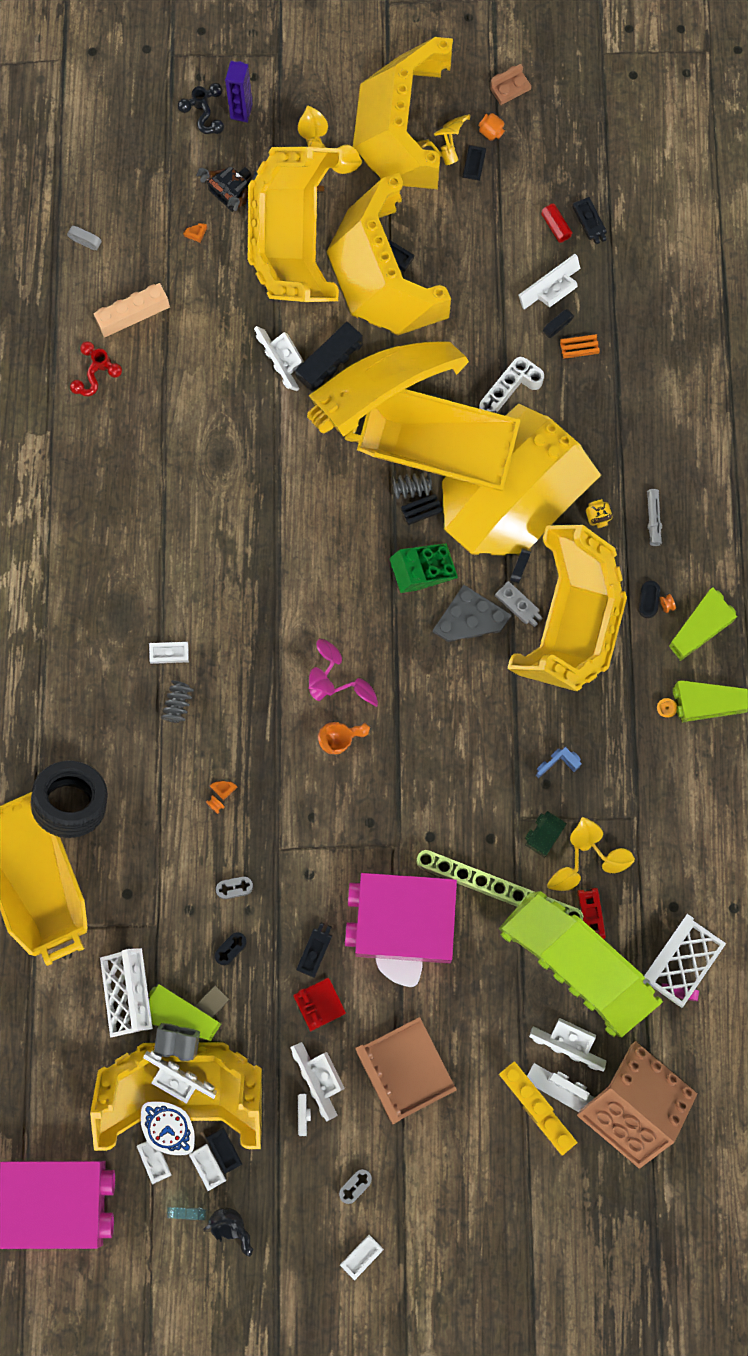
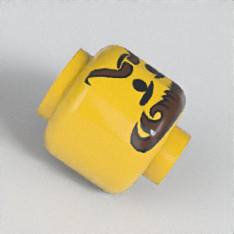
[586,499,612,528]

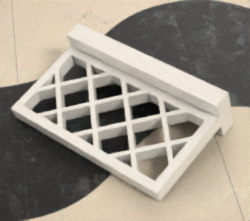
[643,914,726,1008]
[100,948,153,1037]

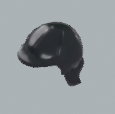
[203,1207,254,1257]

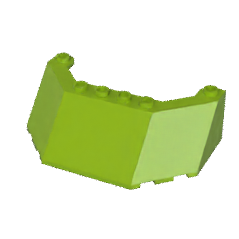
[499,891,663,1037]

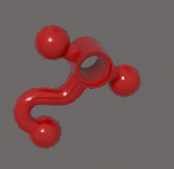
[70,341,122,397]

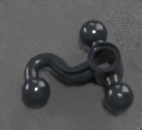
[177,83,224,134]

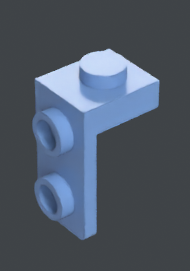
[536,747,582,779]

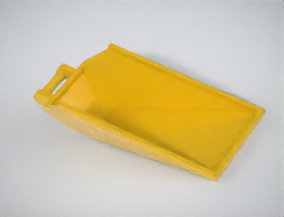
[345,389,520,491]
[0,792,88,966]

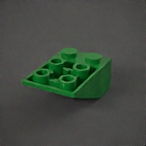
[389,543,458,593]

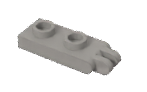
[495,581,543,627]

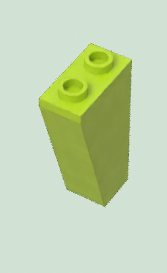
[669,588,737,661]
[673,681,748,722]
[148,984,221,1041]

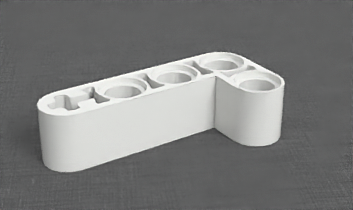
[479,357,544,412]

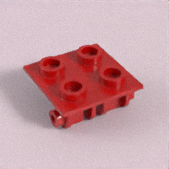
[293,978,346,1032]

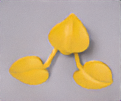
[298,106,362,174]
[417,114,471,166]
[547,817,635,891]

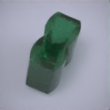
[524,811,567,858]

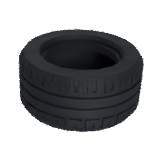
[31,761,108,838]

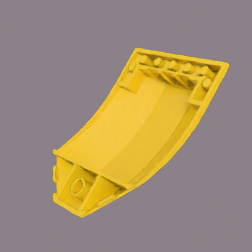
[441,403,601,556]

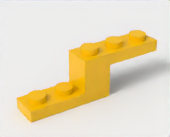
[499,1061,578,1156]

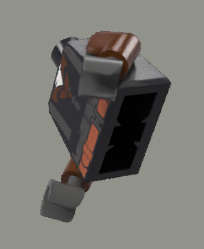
[196,167,252,212]

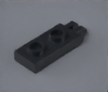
[572,197,607,245]
[296,922,332,978]

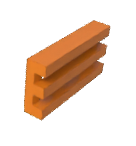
[560,334,600,359]

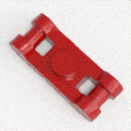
[577,888,606,939]

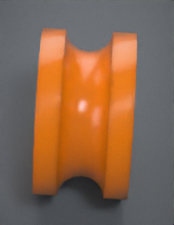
[660,594,676,613]
[206,795,225,814]

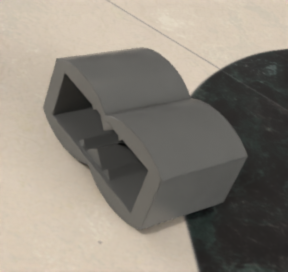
[154,1023,200,1061]

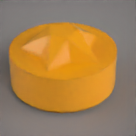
[657,698,677,718]

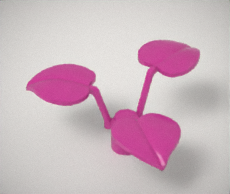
[309,638,378,707]

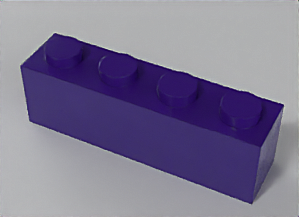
[225,61,253,123]

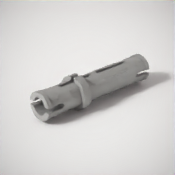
[647,489,662,546]

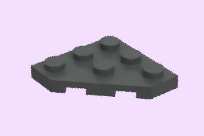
[433,585,511,642]

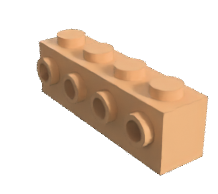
[93,283,170,338]

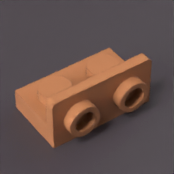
[490,64,531,105]

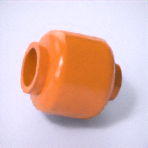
[478,113,505,141]

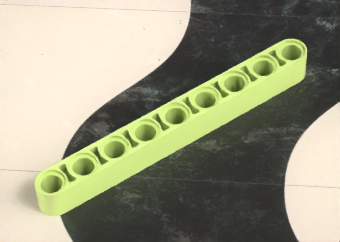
[417,850,583,920]

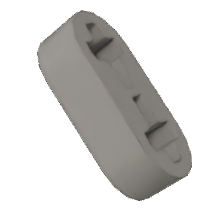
[67,226,102,250]
[216,877,253,899]
[339,1169,372,1204]

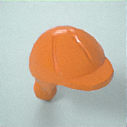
[318,722,370,755]

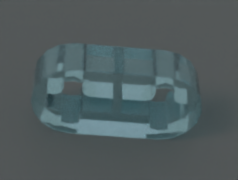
[166,1207,206,1220]

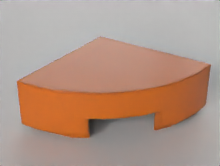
[183,223,208,242]
[210,781,238,801]

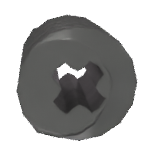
[393,472,432,499]
[161,680,194,723]

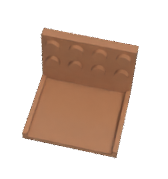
[355,1017,457,1124]
[577,1041,697,1169]

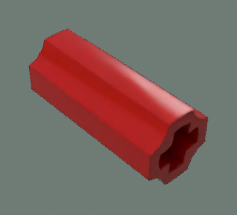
[541,204,572,243]

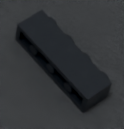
[295,322,363,392]

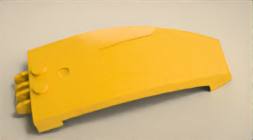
[307,342,469,437]

